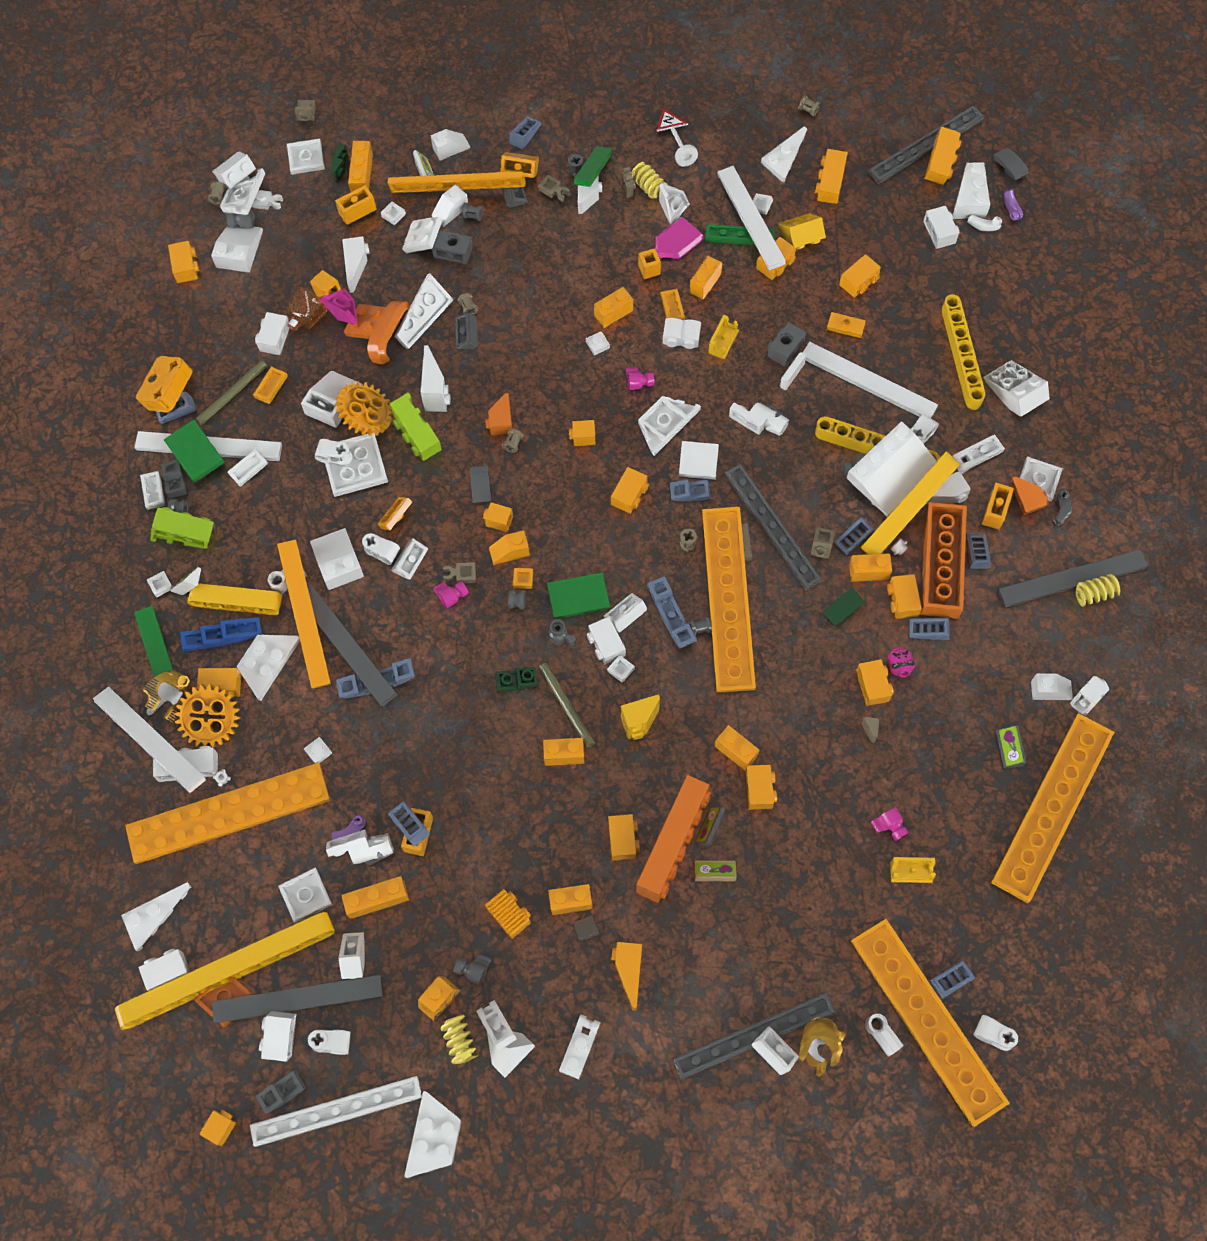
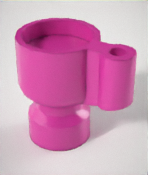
[625,367,654,390]
[433,581,469,609]
[871,808,909,841]

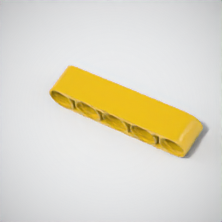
[187,583,283,615]

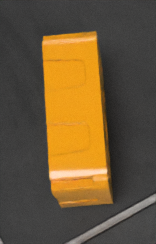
[136,356,193,413]

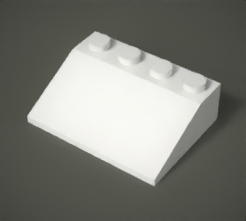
[847,421,937,516]

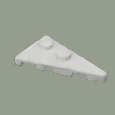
[761,127,807,183]
[121,882,191,952]

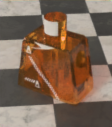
[286,287,329,331]

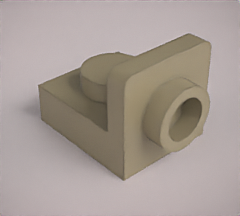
[295,100,316,121]
[811,527,835,559]

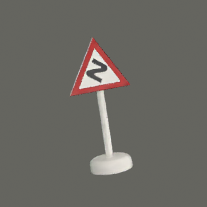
[657,108,698,167]

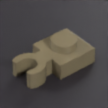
[622,167,636,198]
[538,175,570,202]
[443,562,476,583]

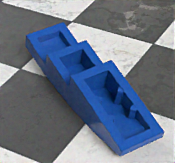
[180,617,262,652]

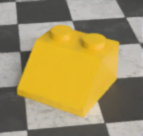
[778,213,826,249]
[621,694,660,740]

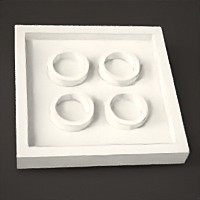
[325,433,388,497]

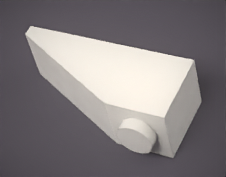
[342,236,370,293]
[926,471,971,504]

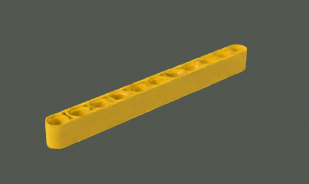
[114,912,335,1030]

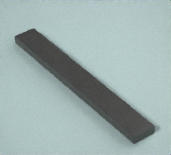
[868,105,984,185]
[725,464,822,591]
[997,550,1148,608]
[307,584,397,707]
[212,975,383,1024]
[672,993,835,1080]

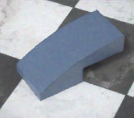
[670,480,710,501]

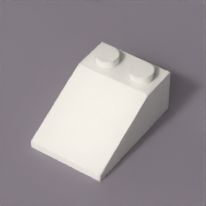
[211,225,263,273]
[421,346,450,412]
[310,528,364,590]

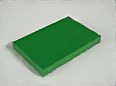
[164,420,225,483]
[547,572,610,620]

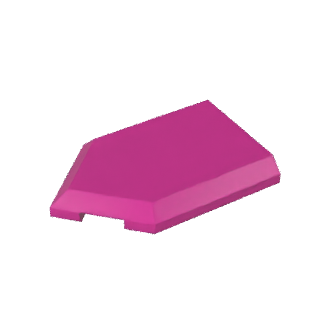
[655,217,704,259]

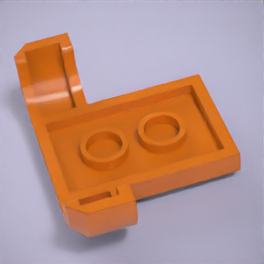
[343,301,411,364]

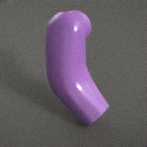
[1004,189,1023,221]
[332,815,366,840]

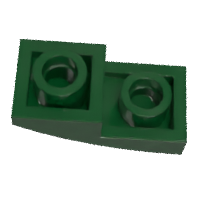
[331,143,348,183]
[823,588,865,627]
[495,667,538,692]

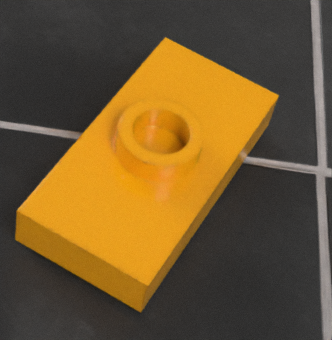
[660,289,685,320]
[827,312,866,338]
[253,366,288,404]
[378,497,412,530]

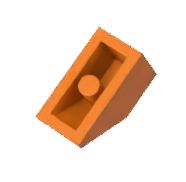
[485,393,512,436]
[1010,476,1048,515]

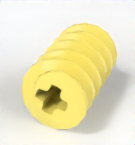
[631,162,668,199]
[1076,574,1120,607]
[441,1015,477,1064]

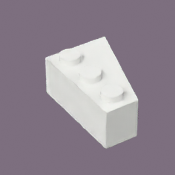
[952,162,990,219]

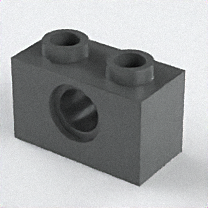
[432,230,473,264]
[767,322,806,367]

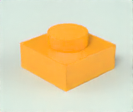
[513,568,533,589]

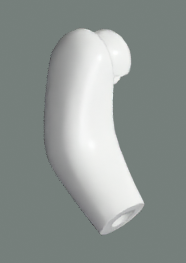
[967,215,1002,231]

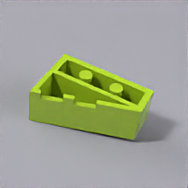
[390,393,442,461]
[150,507,214,549]

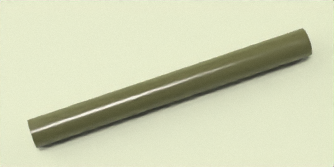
[196,360,268,426]
[539,663,595,748]

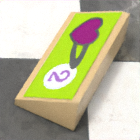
[695,861,736,881]

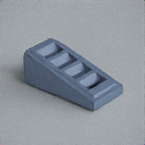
[509,116,541,149]
[156,391,197,424]
[834,517,875,556]
[966,533,991,569]
[909,618,950,640]
[388,801,430,846]
[929,960,975,1000]

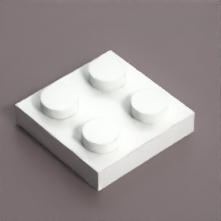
[402,216,443,253]

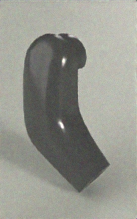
[1053,490,1072,526]

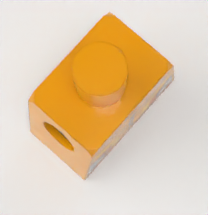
[418,976,461,1022]

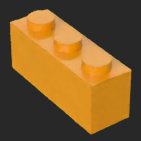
[924,126,961,185]
[348,141,373,192]
[815,149,848,204]
[341,876,409,919]

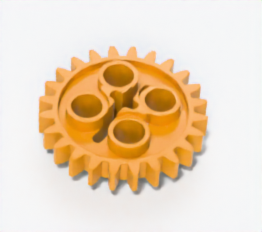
[335,381,393,437]
[174,684,241,747]

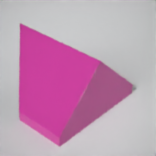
[319,288,358,324]

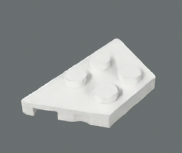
[220,168,265,215]
[638,396,701,456]
[237,635,300,701]
[404,1091,462,1178]

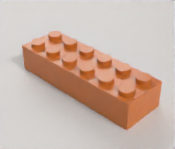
[920,502,967,619]
[636,775,711,903]

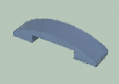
[647,576,697,648]
[336,658,415,699]

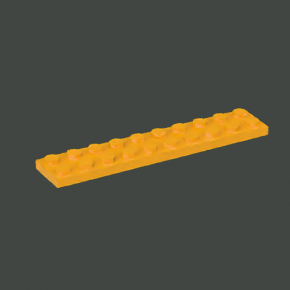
[702,507,756,693]
[991,713,1114,903]
[125,763,330,864]
[851,919,1010,1127]

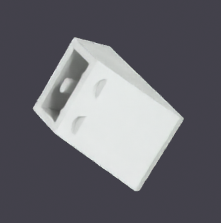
[983,360,1049,417]
[301,370,363,428]

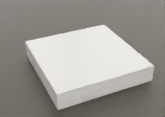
[287,139,325,175]
[679,441,719,480]
[1019,457,1063,502]
[278,868,333,923]

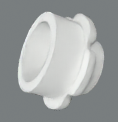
[890,538,908,555]

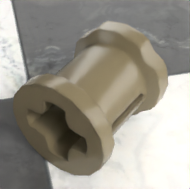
[798,95,820,117]
[208,181,226,205]
[458,293,478,315]
[502,428,524,453]
[679,528,697,551]

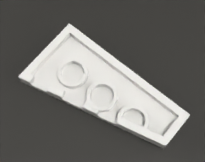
[394,274,453,349]

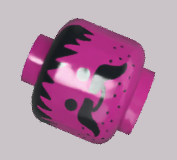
[887,647,915,677]

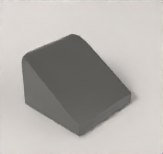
[573,915,599,942]

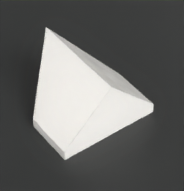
[659,183,690,225]
[487,1032,535,1077]

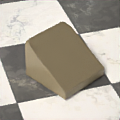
[862,717,879,743]

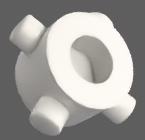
[213,769,231,786]

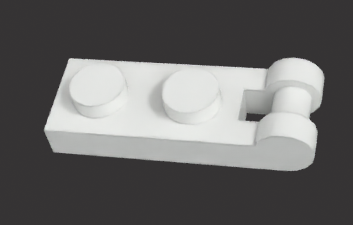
[953,434,1005,474]
[476,1000,517,1051]
[559,1014,601,1079]

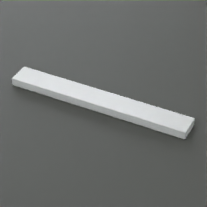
[717,166,786,270]
[803,342,938,418]
[134,431,282,461]
[93,687,206,793]
[250,1076,422,1147]

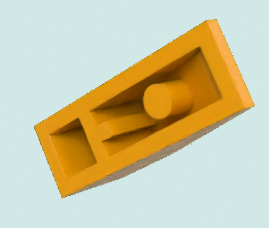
[612,942,642,1011]

